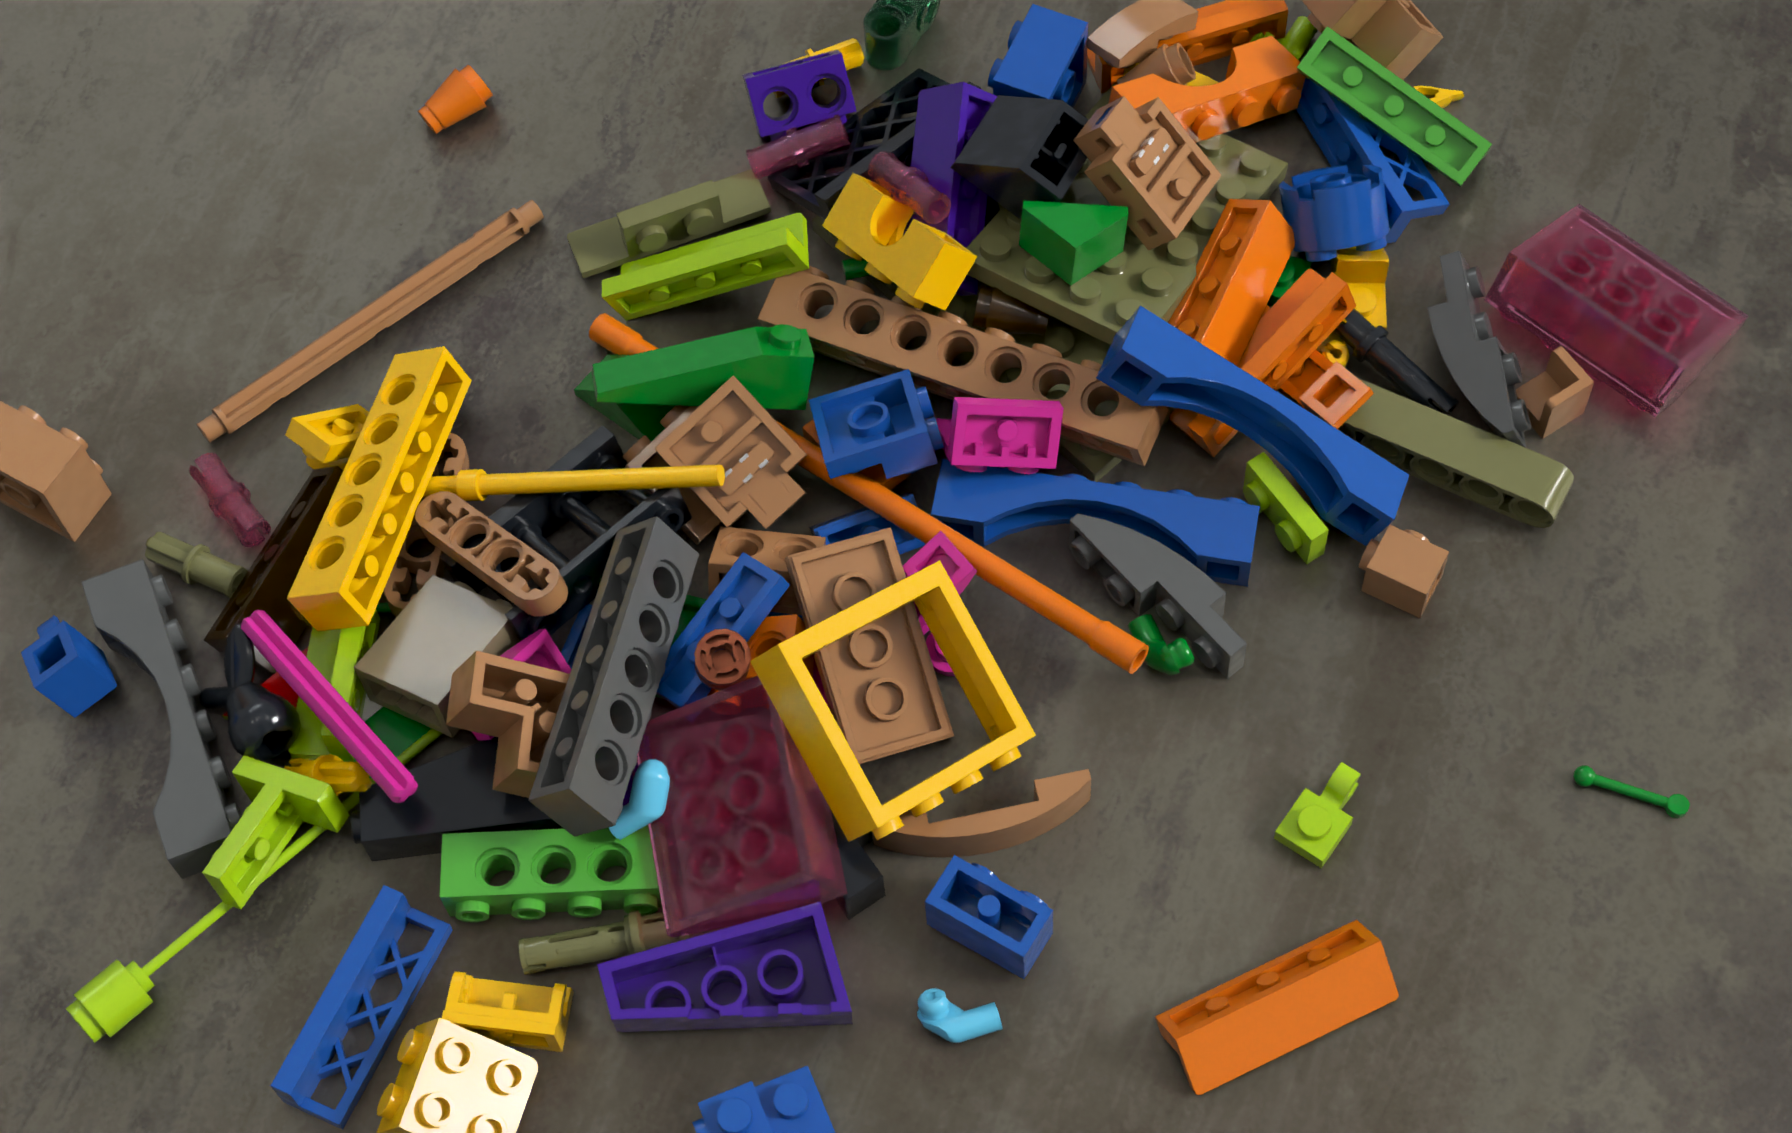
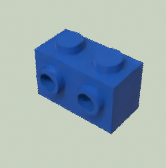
[925,855,1053,979]

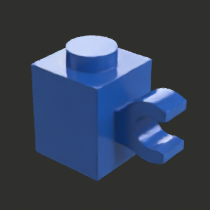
[21,615,117,718]

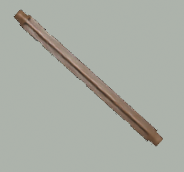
[196,200,544,443]

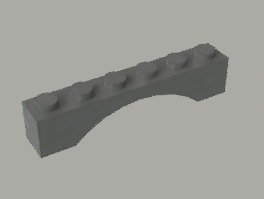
[81,559,242,879]

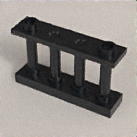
[440,426,692,641]

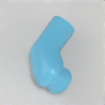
[609,759,670,840]
[917,988,1003,1043]

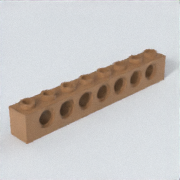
[757,266,1168,467]

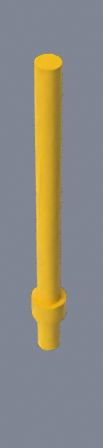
[423,465,725,501]

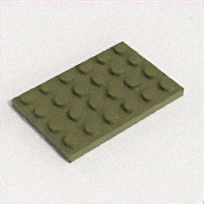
[967,83,1288,345]

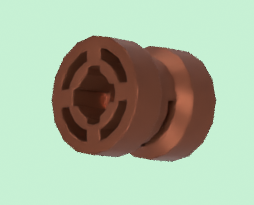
[694,629,751,691]

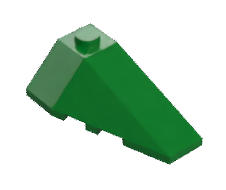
[592,324,815,410]

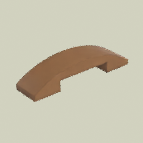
[871,769,1091,857]

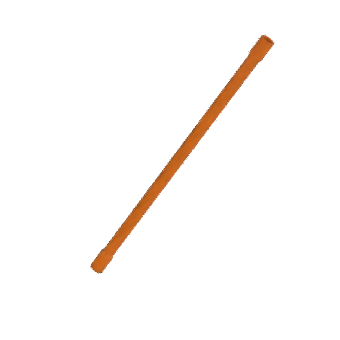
[589,313,1149,674]

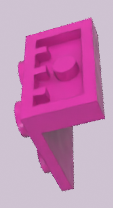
[936,397,1064,474]

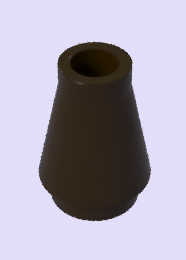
[972,286,1049,336]

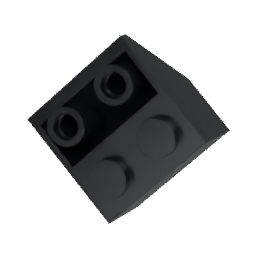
[950,95,1088,219]

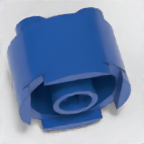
[1279,165,1390,262]

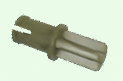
[145,532,248,598]

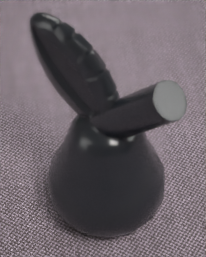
[200,623,300,761]

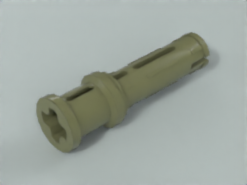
[518,902,693,975]

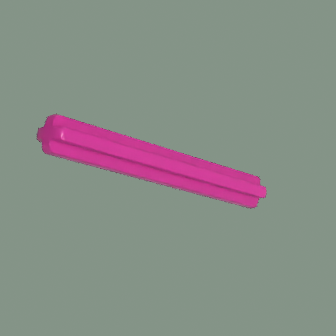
[241,610,418,803]

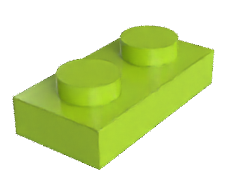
[1243,452,1329,564]

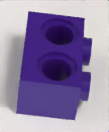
[742,49,857,142]

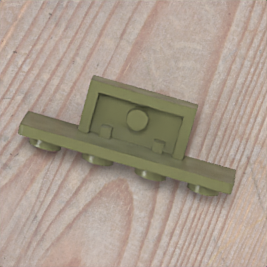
[567,169,771,279]

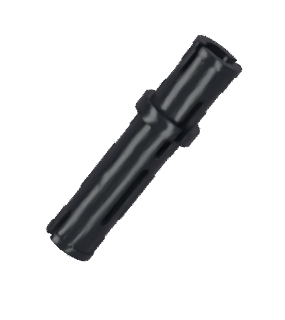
[1334,308,1459,414]

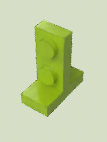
[202,755,350,909]

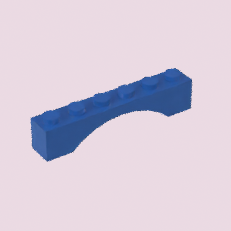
[1096,306,1409,546]
[931,459,1260,587]

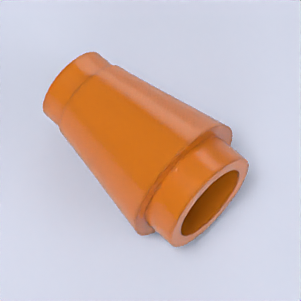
[418,65,493,134]

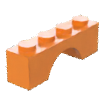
[1108,35,1306,143]

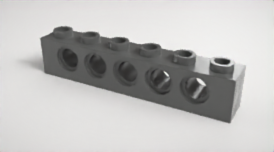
[528,516,699,837]

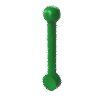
[1573,765,1690,819]

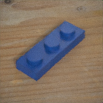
[656,552,790,717]

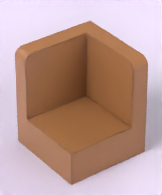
[1516,346,1594,439]

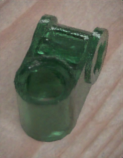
[863,0,940,70]

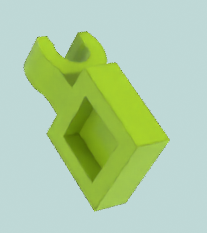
[1274,762,1361,869]

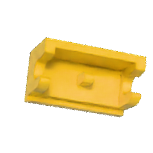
[442,971,574,1052]

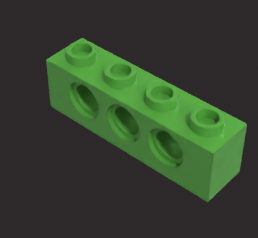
[440,824,672,922]

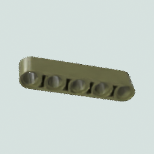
[1338,378,1574,528]

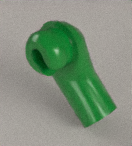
[1128,614,1195,676]

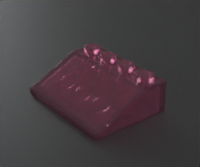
[1484,204,1749,418]
[637,675,848,938]

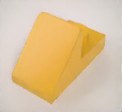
[1331,247,1389,330]
[285,404,369,470]

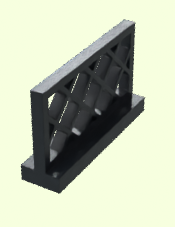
[767,68,981,219]

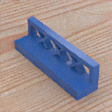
[1296,77,1450,243]
[270,885,453,1130]

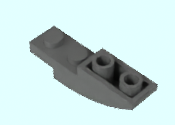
[1427,251,1531,448]
[1068,514,1247,679]

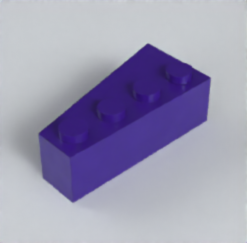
[597,901,853,1032]

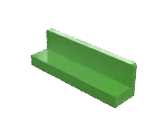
[1297,26,1492,187]

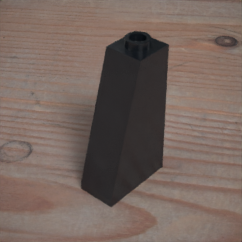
[351,737,564,862]

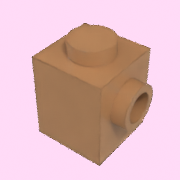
[1358,525,1449,618]

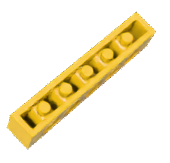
[287,346,472,631]

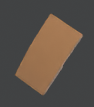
[1086,0,1199,69]

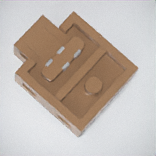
[1073,96,1221,250]
[654,375,808,529]

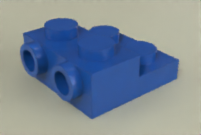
[809,369,944,479]
[692,1065,835,1133]

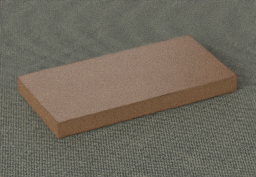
[785,527,954,765]

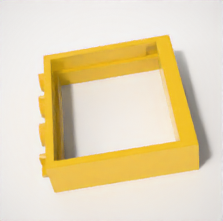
[750,560,1036,842]

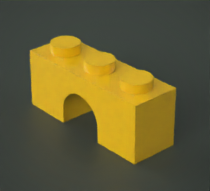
[822,173,977,310]

